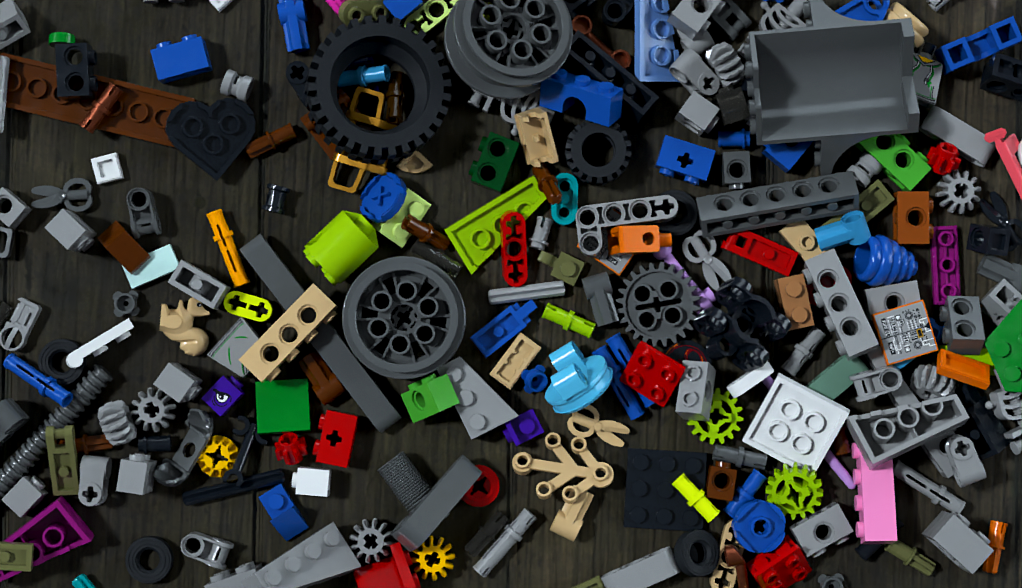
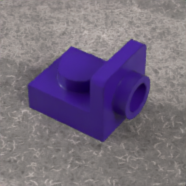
[502,408,544,447]

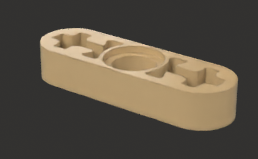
[709,519,744,588]

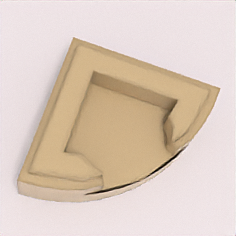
[396,150,433,174]

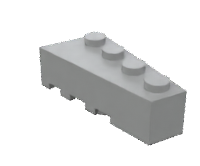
[845,394,970,470]

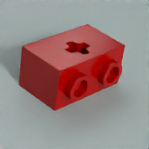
[313,409,360,468]

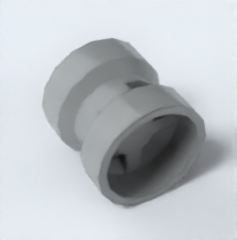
[220,69,254,102]
[846,152,883,188]

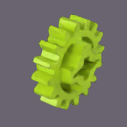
[686,388,744,445]
[765,462,823,520]

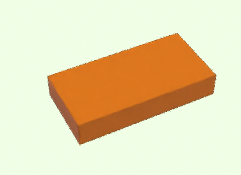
[936,348,991,390]

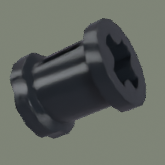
[261,183,291,215]

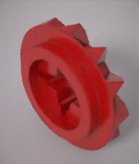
[462,465,499,507]

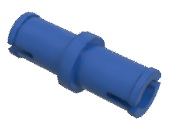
[723,468,768,519]

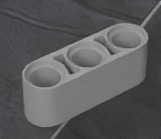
[919,106,996,167]
[601,546,681,588]

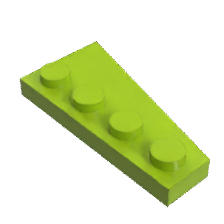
[444,175,547,275]

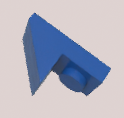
[258,483,309,541]

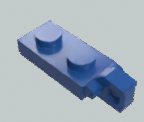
[470,299,538,358]

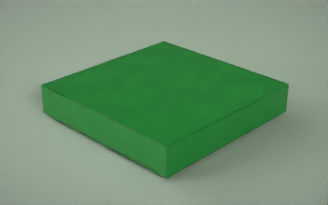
[255,378,311,435]

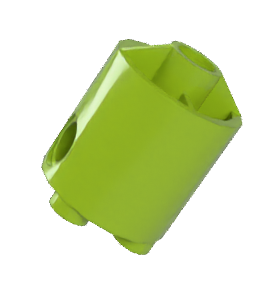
[303,210,379,286]

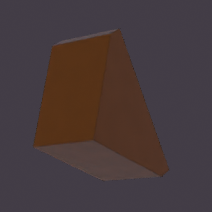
[97,220,151,274]

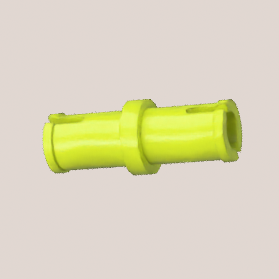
[671,473,720,523]

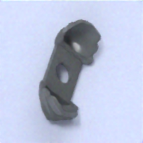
[153,408,213,487]

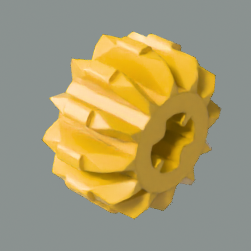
[411,535,455,581]

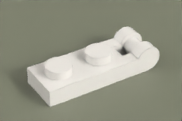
[66,318,134,368]

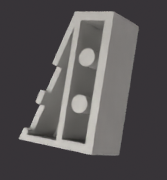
[437,357,519,440]

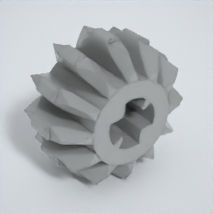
[705,42,745,88]
[935,170,981,214]
[909,364,956,400]
[131,387,176,432]
[97,400,137,446]
[349,518,394,563]

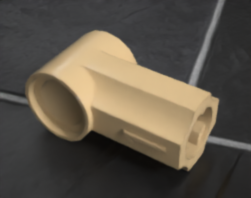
[550,485,594,542]

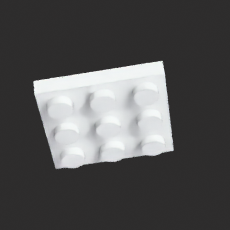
[742,373,850,473]

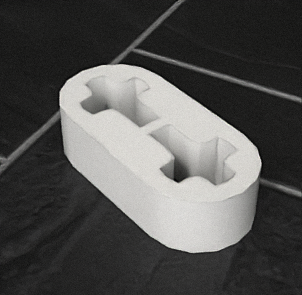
[726,360,774,398]

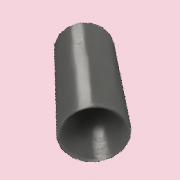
[377,451,450,521]

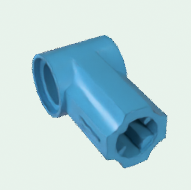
[814,210,871,251]

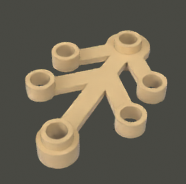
[512,432,614,504]

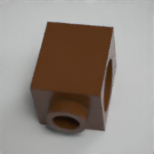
[705,461,737,501]

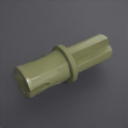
[884,539,936,576]

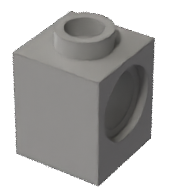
[0,187,32,229]
[1,475,48,518]

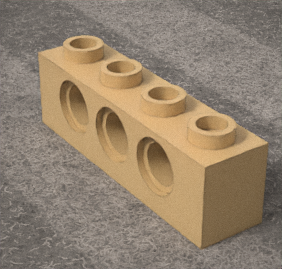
[239,283,338,383]

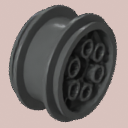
[444,0,573,99]
[342,256,466,379]

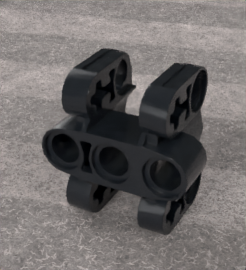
[693,277,792,372]

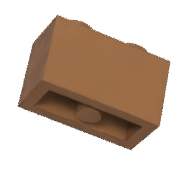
[773,274,814,331]

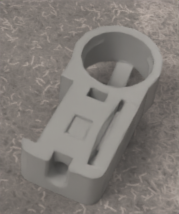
[0,298,42,351]

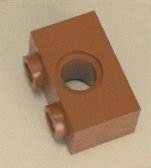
[892,191,934,246]

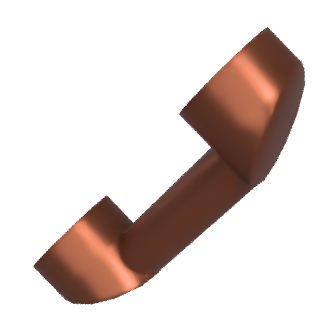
[572,15,631,69]
[724,545,749,588]

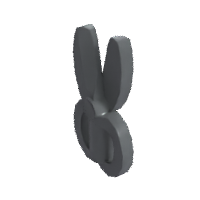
[31,178,93,212]

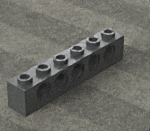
[696,171,859,238]

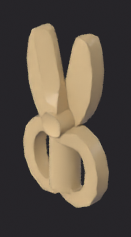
[567,405,630,447]

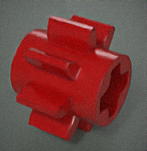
[927,142,961,175]
[274,432,308,465]

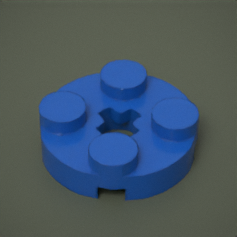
[731,499,786,553]

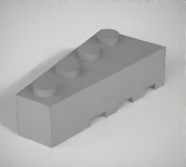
[241,522,362,588]

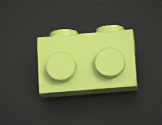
[371,187,431,248]

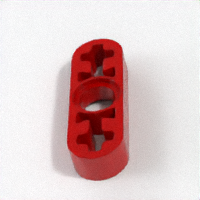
[500,210,528,287]

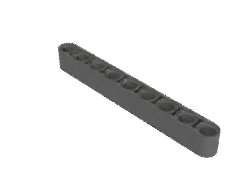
[239,233,402,434]

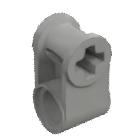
[669,48,720,96]
[849,365,903,402]
[944,434,987,488]
[78,455,112,506]
[180,531,234,570]

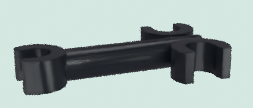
[223,416,268,488]

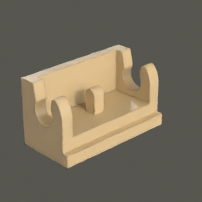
[514,107,559,167]

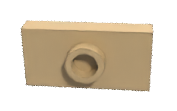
[778,221,829,262]
[490,332,541,390]

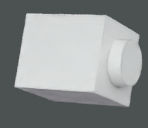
[292,466,332,497]

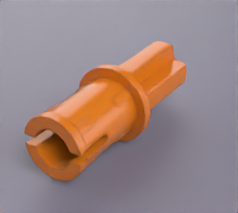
[982,520,1008,574]

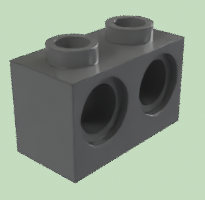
[939,296,985,355]

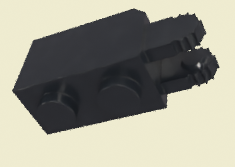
[954,384,1012,460]

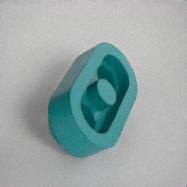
[551,173,578,226]

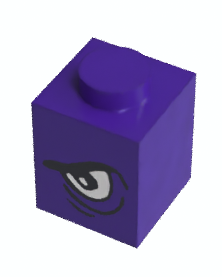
[201,375,245,417]

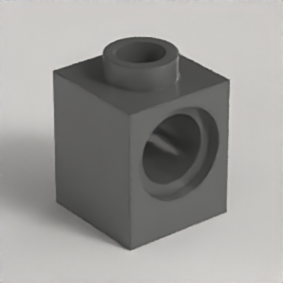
[720,151,751,190]

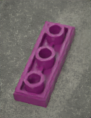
[930,225,961,305]

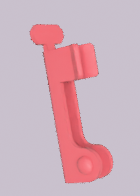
[984,128,1022,200]

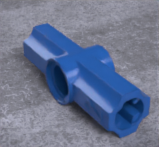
[277,0,310,54]

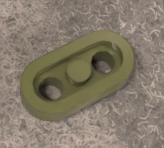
[338,0,390,26]

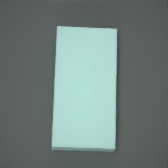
[122,244,179,289]

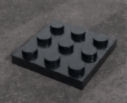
[623,448,707,531]

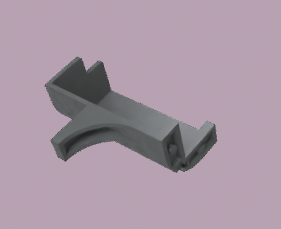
[744,0,920,176]

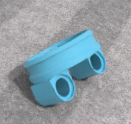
[545,341,613,414]

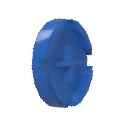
[359,172,407,223]

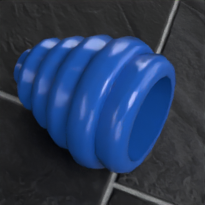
[853,235,918,287]

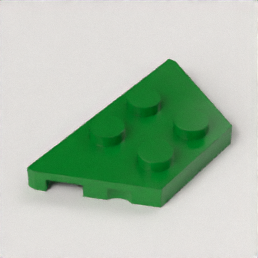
[984,300,1022,392]

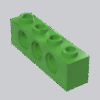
[854,134,932,191]

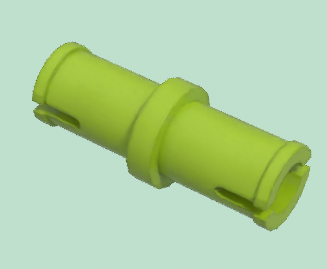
[542,302,596,339]

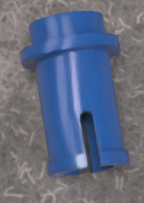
[718,128,750,149]

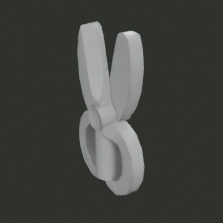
[682,230,731,291]

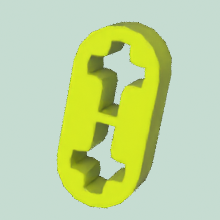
[224,291,274,322]

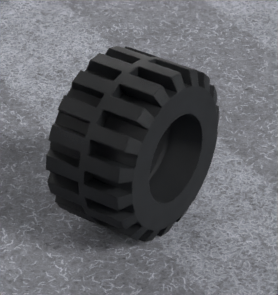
[565,120,631,186]

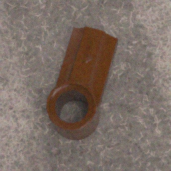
[298,350,347,406]

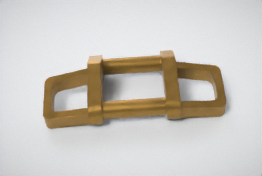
[328,86,398,194]

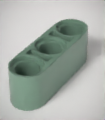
[806,355,869,400]

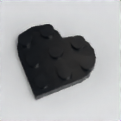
[165,98,256,181]

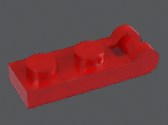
[720,230,799,277]

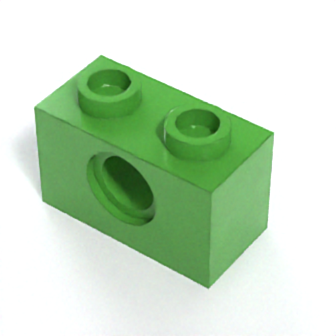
[401,373,460,423]

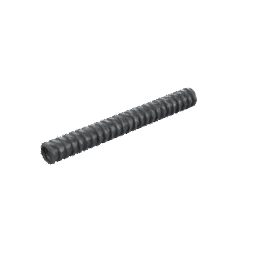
[0,364,113,504]

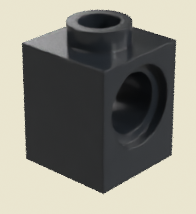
[966,223,1011,256]

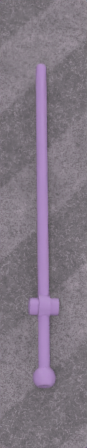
[652,246,856,489]

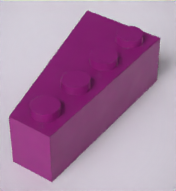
[0,495,95,582]

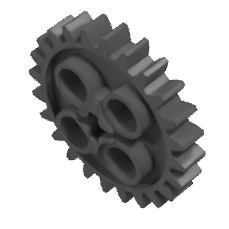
[616,262,702,347]

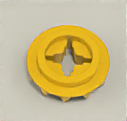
[197,435,238,477]

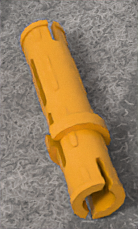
[206,209,250,288]

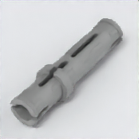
[893,459,966,514]
[473,508,537,578]

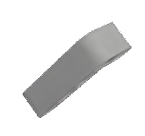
[575,195,678,258]

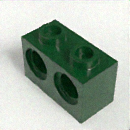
[468,132,520,194]

